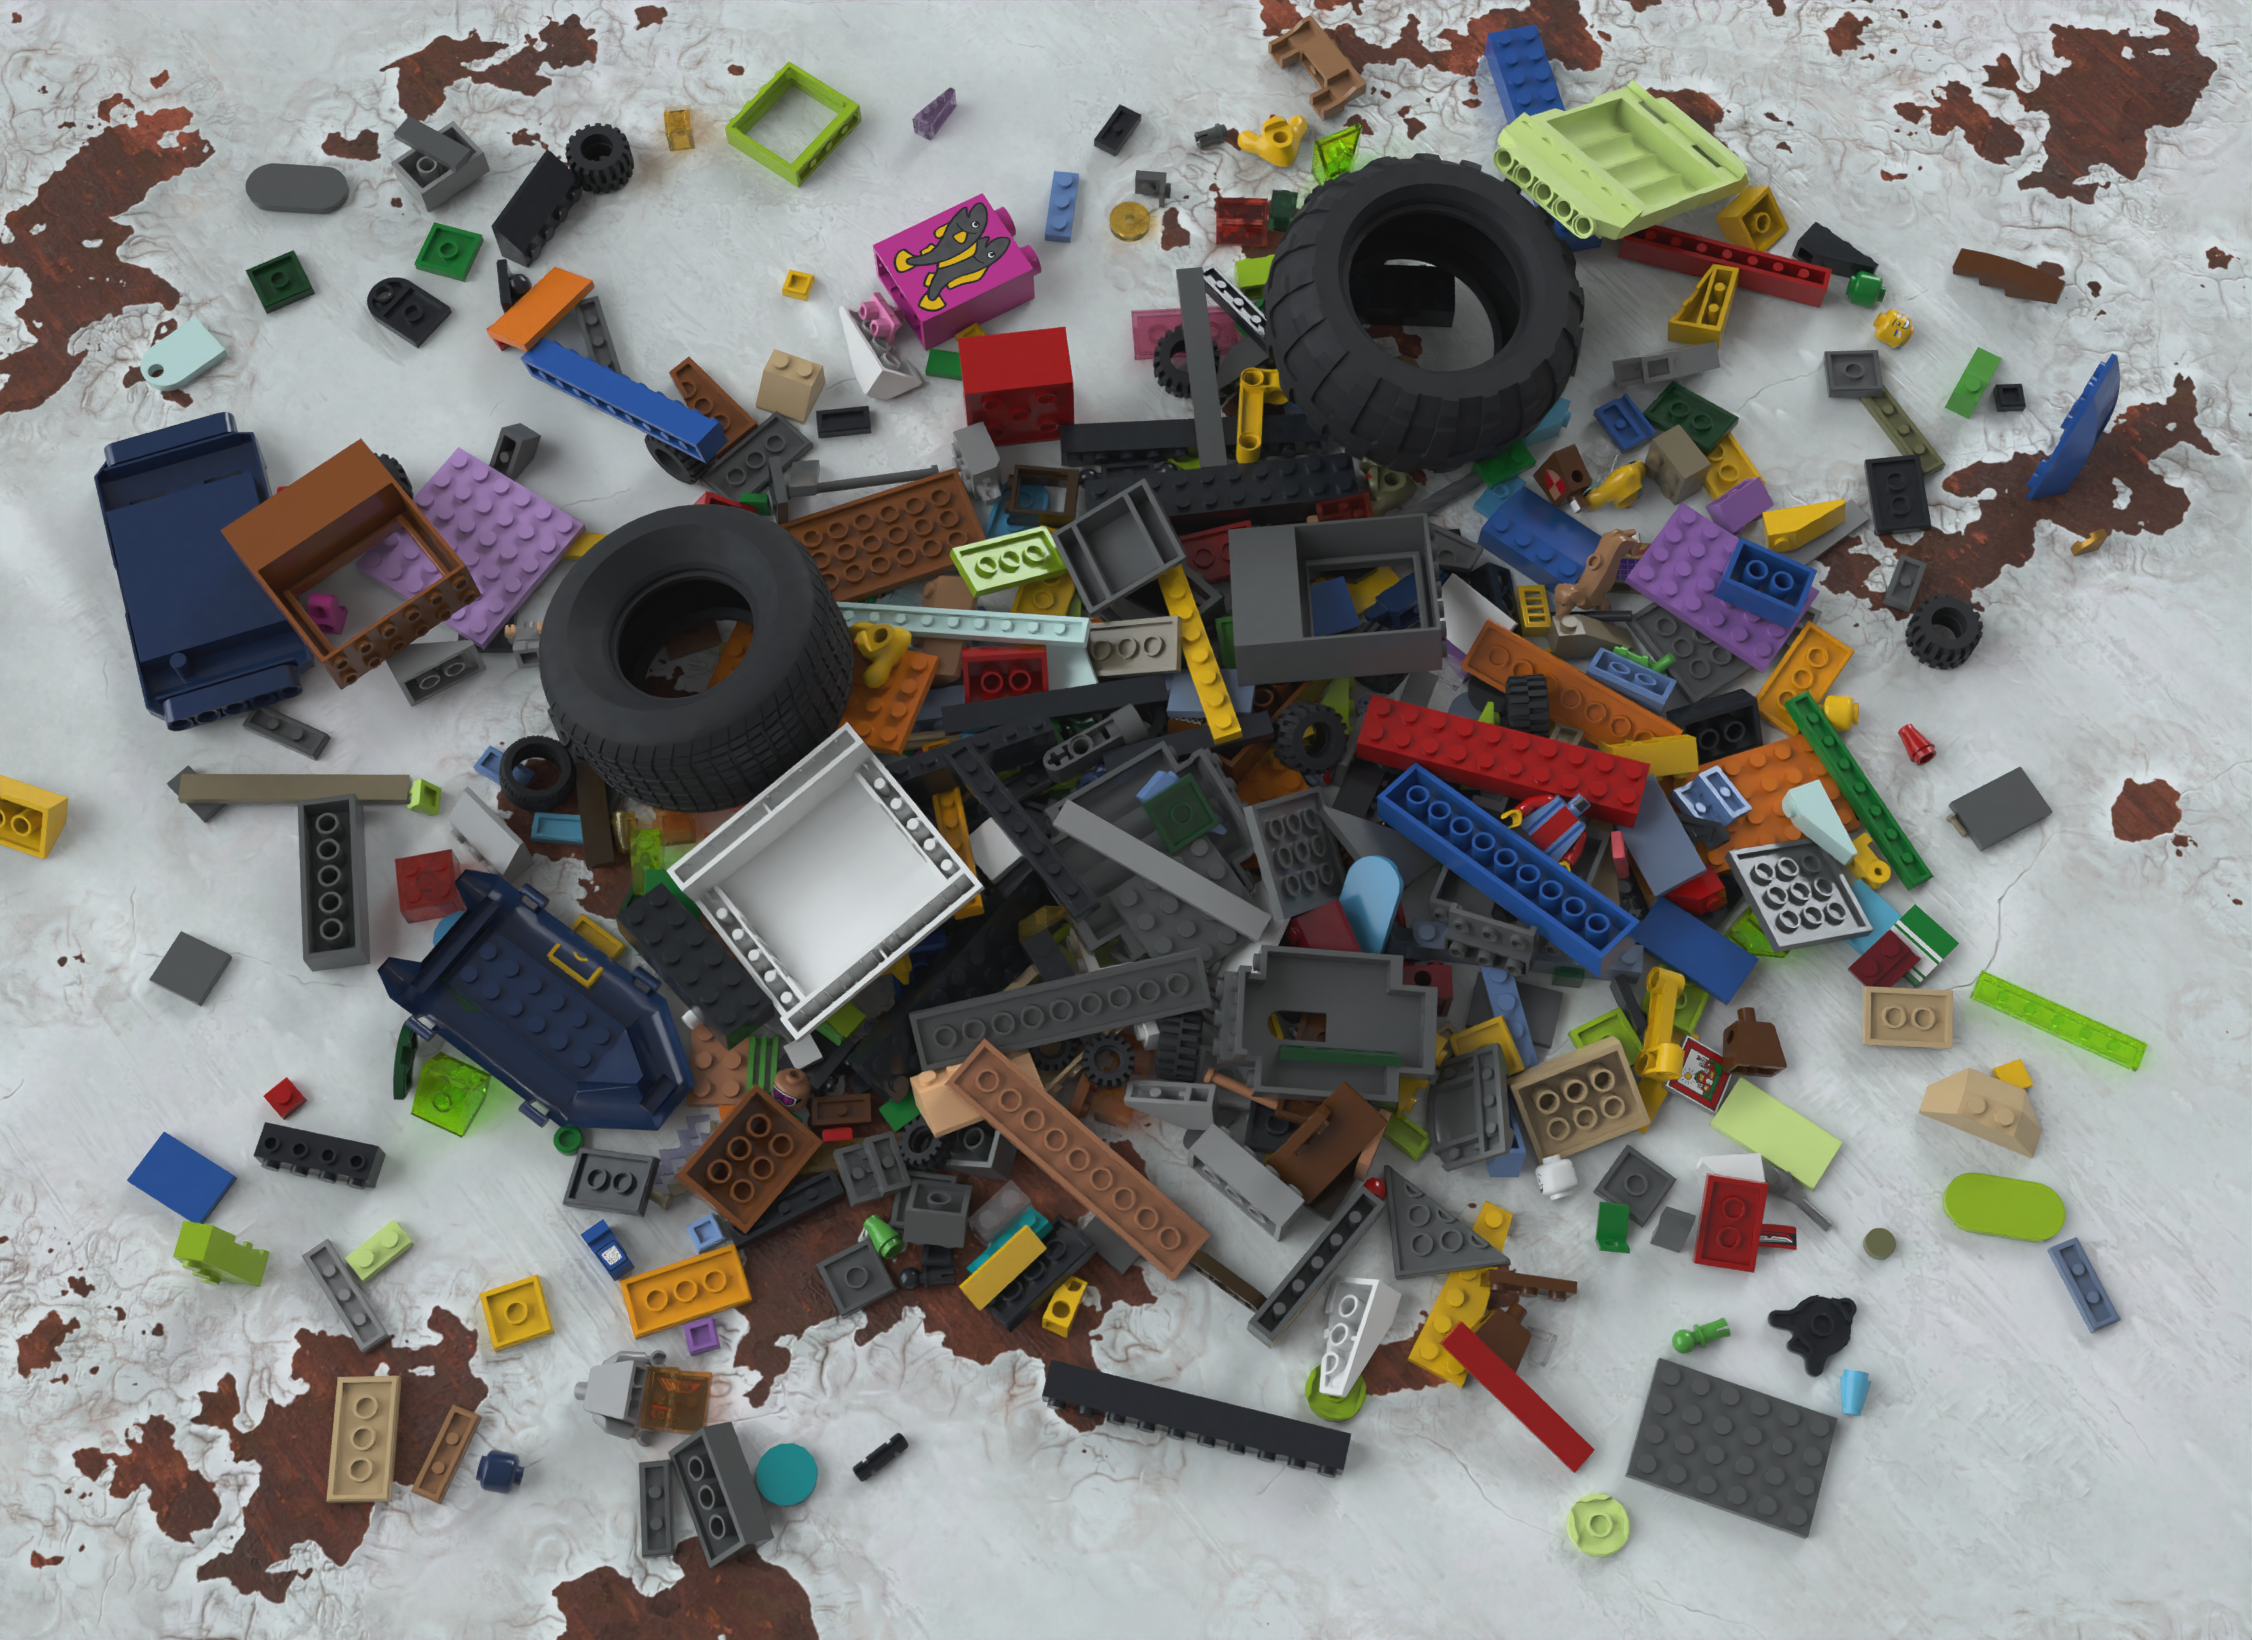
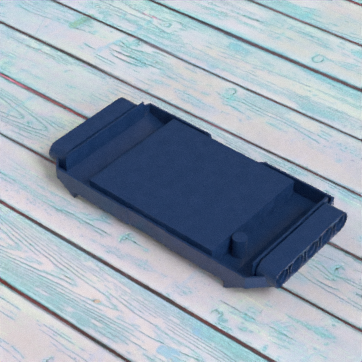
[94,412,315,731]

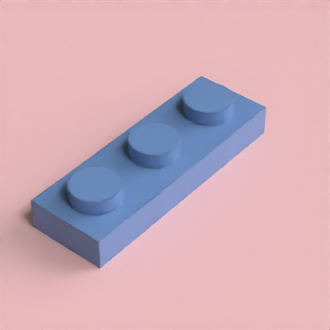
[1045,171,1079,243]

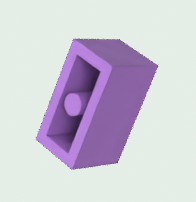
[1705,477,1774,535]

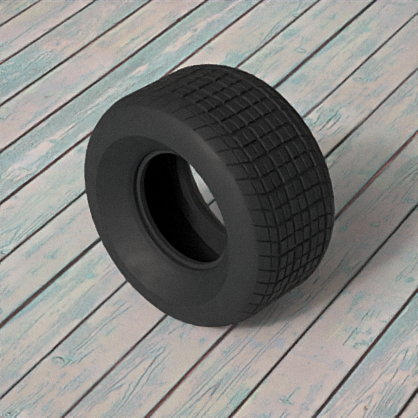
[539,504,854,813]

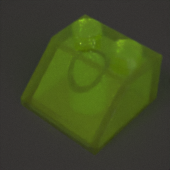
[411,1051,491,1138]

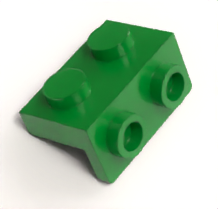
[1471,439,1536,490]

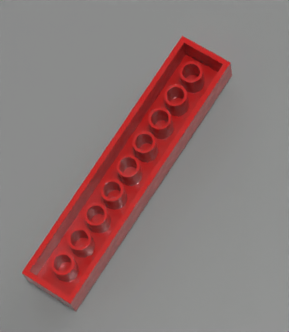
[1356,694,1651,829]

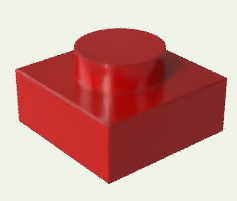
[263,1077,307,1120]

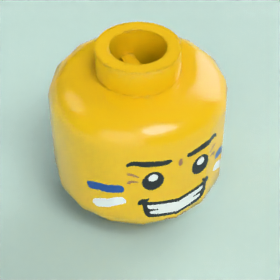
[1873,309,1914,348]

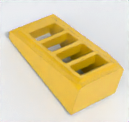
[1517,585,1551,637]

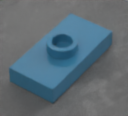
[1473,476,1526,519]

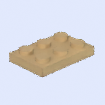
[1862,986,1953,1049]

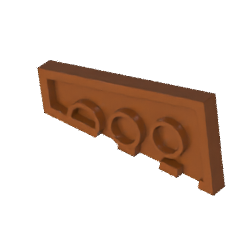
[669,357,758,460]

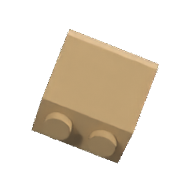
[756,349,826,424]

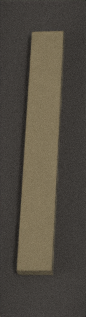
[178,774,411,804]

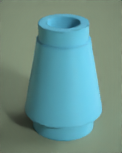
[1840,1369,1871,1416]

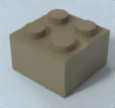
[1644,424,1711,505]

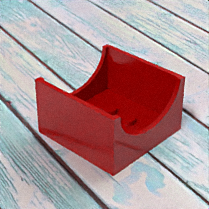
[958,327,1075,447]

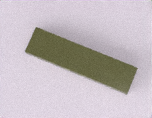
[1860,385,1946,479]

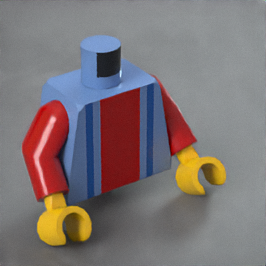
[1501,793,1591,872]

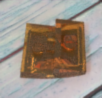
[640,1366,713,1435]

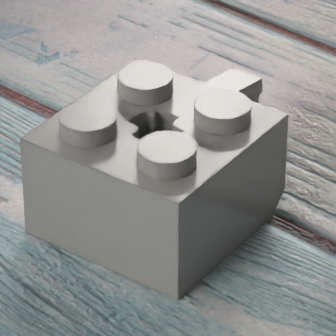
[950,421,1002,506]

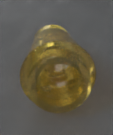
[610,810,639,854]

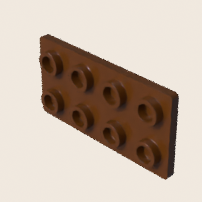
[1265,1081,1388,1204]

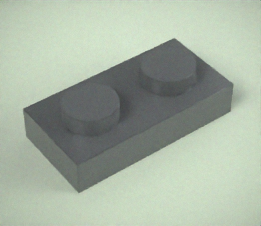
[1882,554,1927,613]

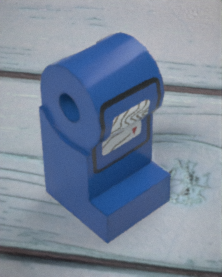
[580,1219,635,1281]

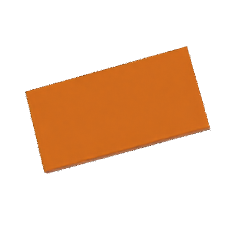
[487,267,595,352]

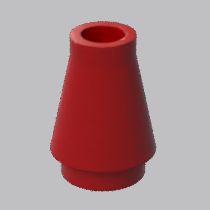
[1898,724,1936,766]

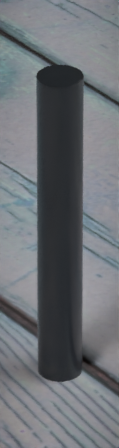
[1550,611,1633,622]

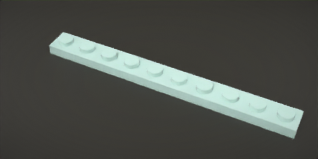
[836,602,1091,648]

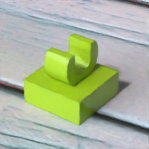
[407,779,442,816]

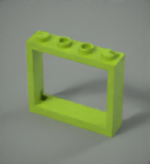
[725,61,862,188]

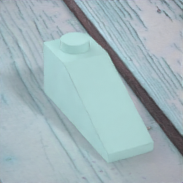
[1781,779,1858,866]

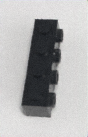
[253,1122,386,1190]

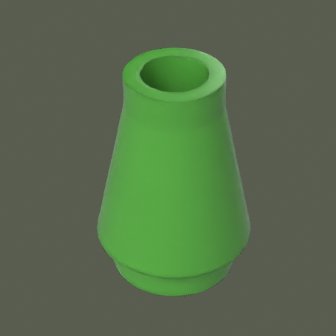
[863,1214,905,1259]

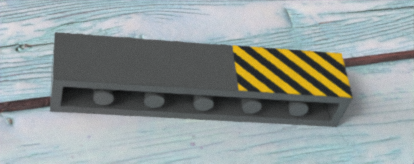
[1247,1185,1386,1349]

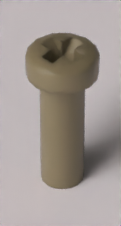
[1946,812,1968,837]

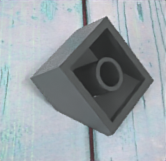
[903,1179,973,1248]

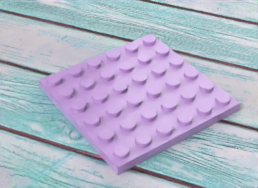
[355,447,586,649]

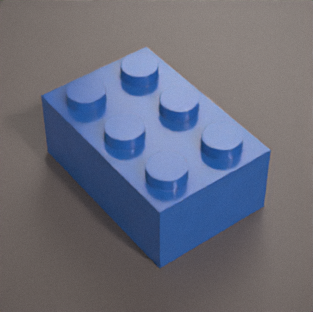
[1713,537,1817,629]

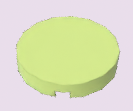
[1567,1493,1630,1558]

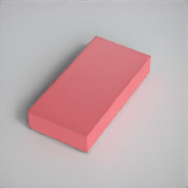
[1611,831,1630,879]

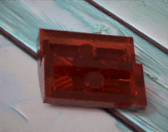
[1216,197,1268,246]

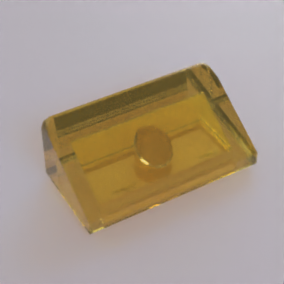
[1018,906,1069,943]

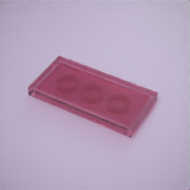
[1131,306,1238,360]

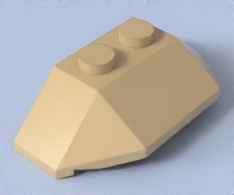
[1919,1068,2042,1158]

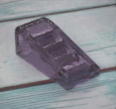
[912,87,957,141]

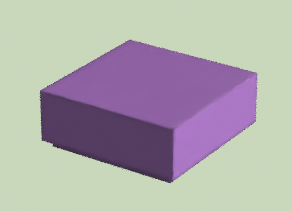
[683,1317,721,1357]

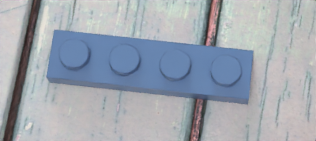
[1479,964,1539,1076]

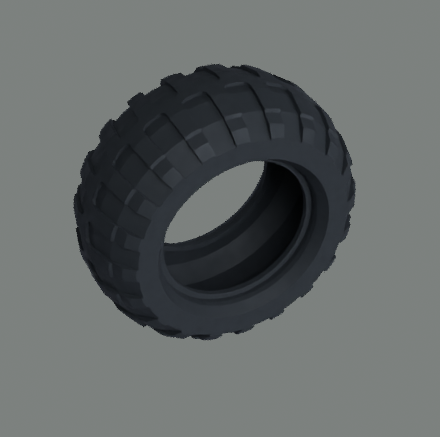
[1263,153,1585,473]

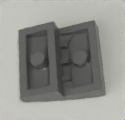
[833,1131,912,1208]

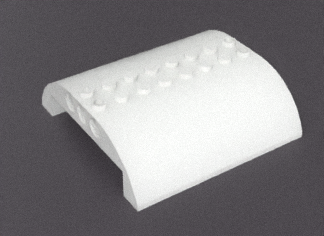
[666,722,985,1043]

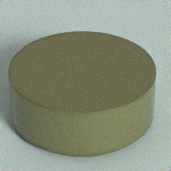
[1863,1228,1896,1260]

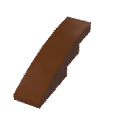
[1952,248,2066,304]

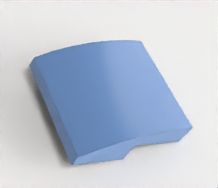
[1669,765,1752,828]

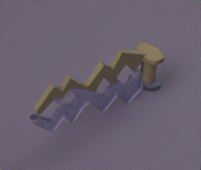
[649,1114,716,1210]

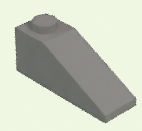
[1124,1079,1219,1130]

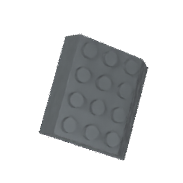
[1051,478,1188,617]

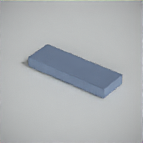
[2047,1237,2121,1333]

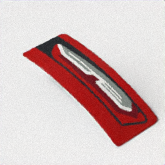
[1759,1223,1797,1250]

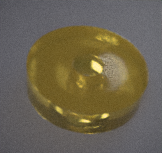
[1109,202,1150,242]

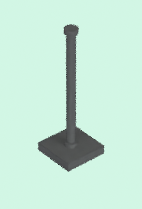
[768,456,939,525]

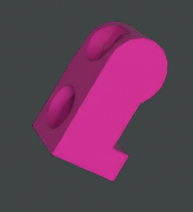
[308,593,348,635]

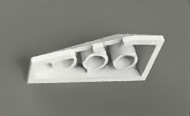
[839,305,923,400]
[1319,1276,1402,1398]

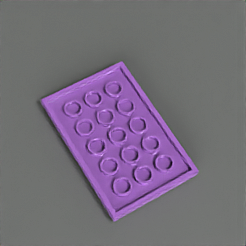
[1624,502,1820,673]

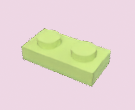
[345,1219,414,1283]

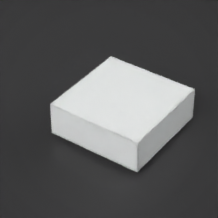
[783,1034,824,1071]

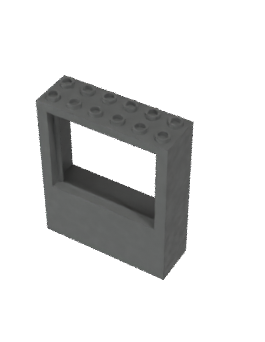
[1228,513,1447,686]

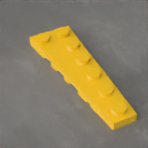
[1407,1201,1513,1388]

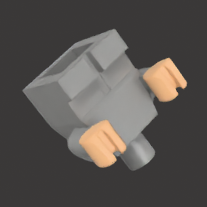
[505,621,543,668]

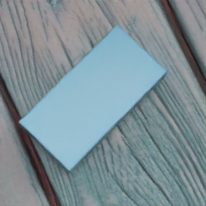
[531,812,583,845]

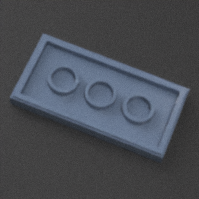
[1615,774,1708,899]

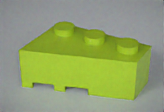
[173,1221,269,1287]

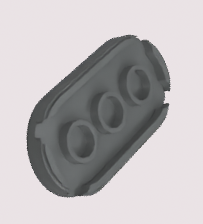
[246,163,349,214]

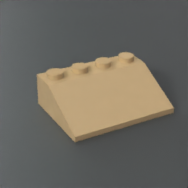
[1506,1035,1651,1166]

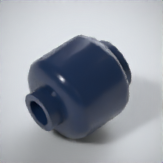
[476,1450,525,1494]

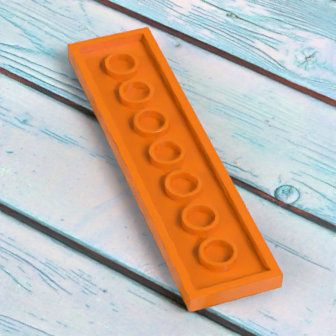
[1460,618,1683,747]

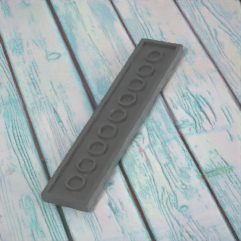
[909,948,1213,1072]

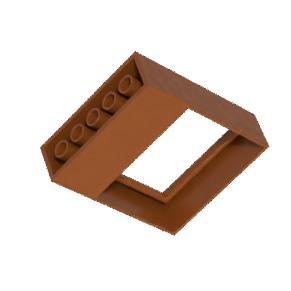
[220,439,482,690]

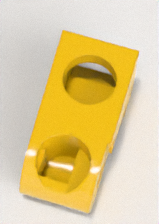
[1846,832,1891,891]
[1042,1276,1088,1338]

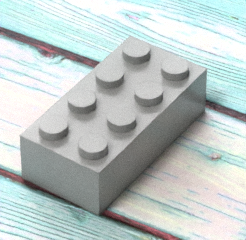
[1188,1123,1305,1242]

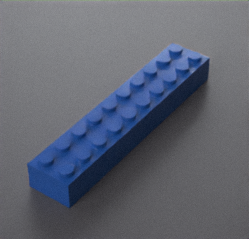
[1484,25,1603,252]
[1377,762,1640,978]

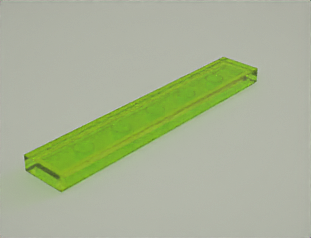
[1970,970,2148,1072]

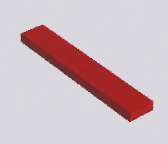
[1439,1321,1595,1473]

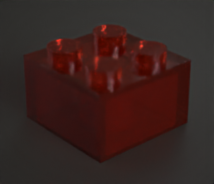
[395,849,465,924]

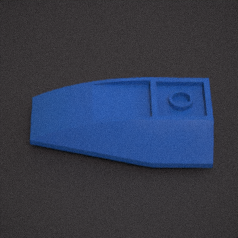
[2026,353,2120,500]

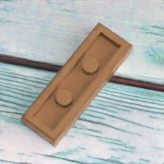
[411,1405,483,1505]

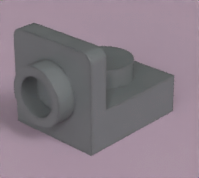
[1135,170,1171,208]

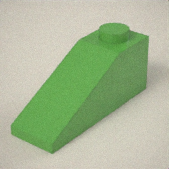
[1945,347,2002,419]

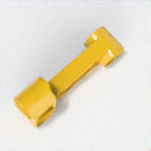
[1236,367,1288,464]
[1634,966,1685,1083]

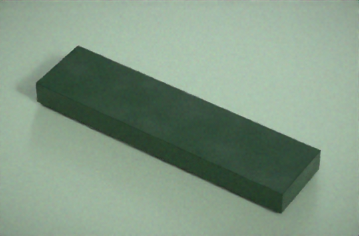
[1278,1044,1401,1067]

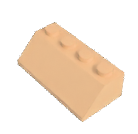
[910,1049,1044,1138]

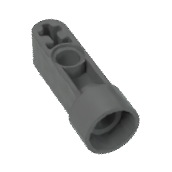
[1043,703,1150,783]

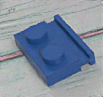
[1593,393,1657,454]

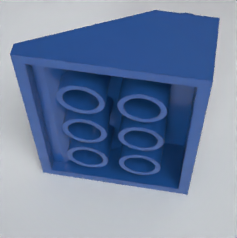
[1477,486,1602,594]

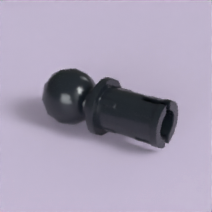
[898,1265,956,1291]

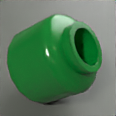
[1845,271,1887,308]

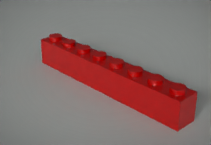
[1618,225,1832,308]

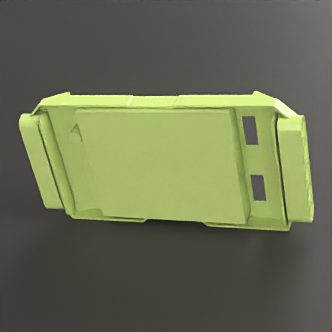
[1493,80,1750,240]

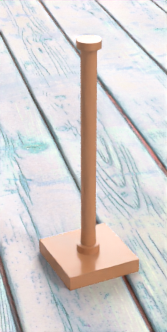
[1204,1066,1392,1182]

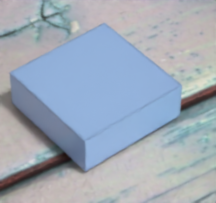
[686,1213,727,1255]

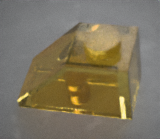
[664,105,695,151]

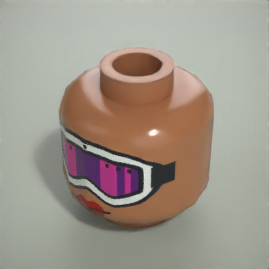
[771,1068,812,1112]

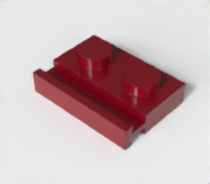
[1848,929,1921,988]

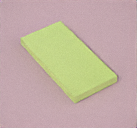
[1709,1077,1843,1191]

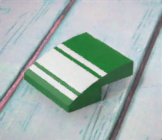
[1891,904,1959,988]

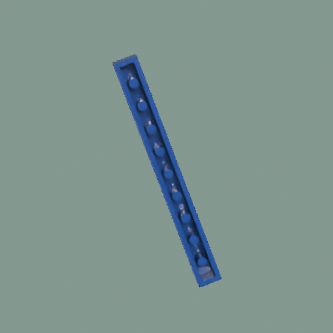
[521,338,728,463]

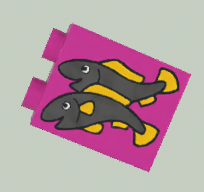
[873,193,1041,351]

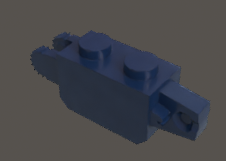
[1365,568,1449,630]

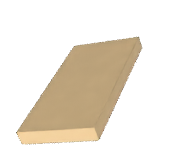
[326,1376,402,1503]

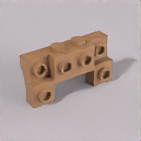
[1268,15,1367,121]

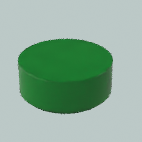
[553,1127,585,1156]

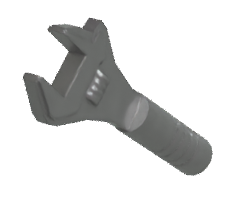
[1765,1168,1834,1232]

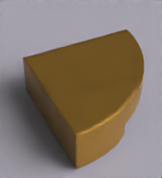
[2070,529,2107,556]

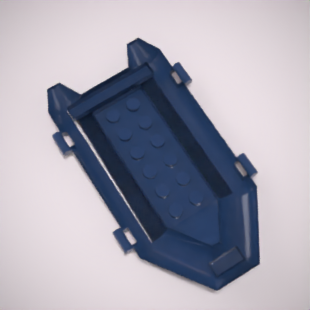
[377,869,695,1131]

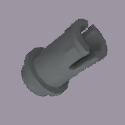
[1194,123,1228,148]

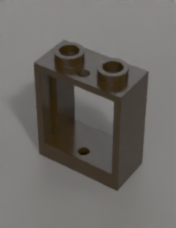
[1005,464,1080,529]

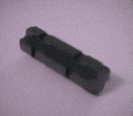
[853,1433,909,1482]

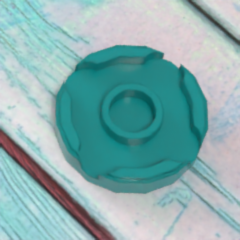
[756,1443,818,1507]

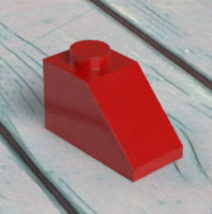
[1663,863,1727,915]

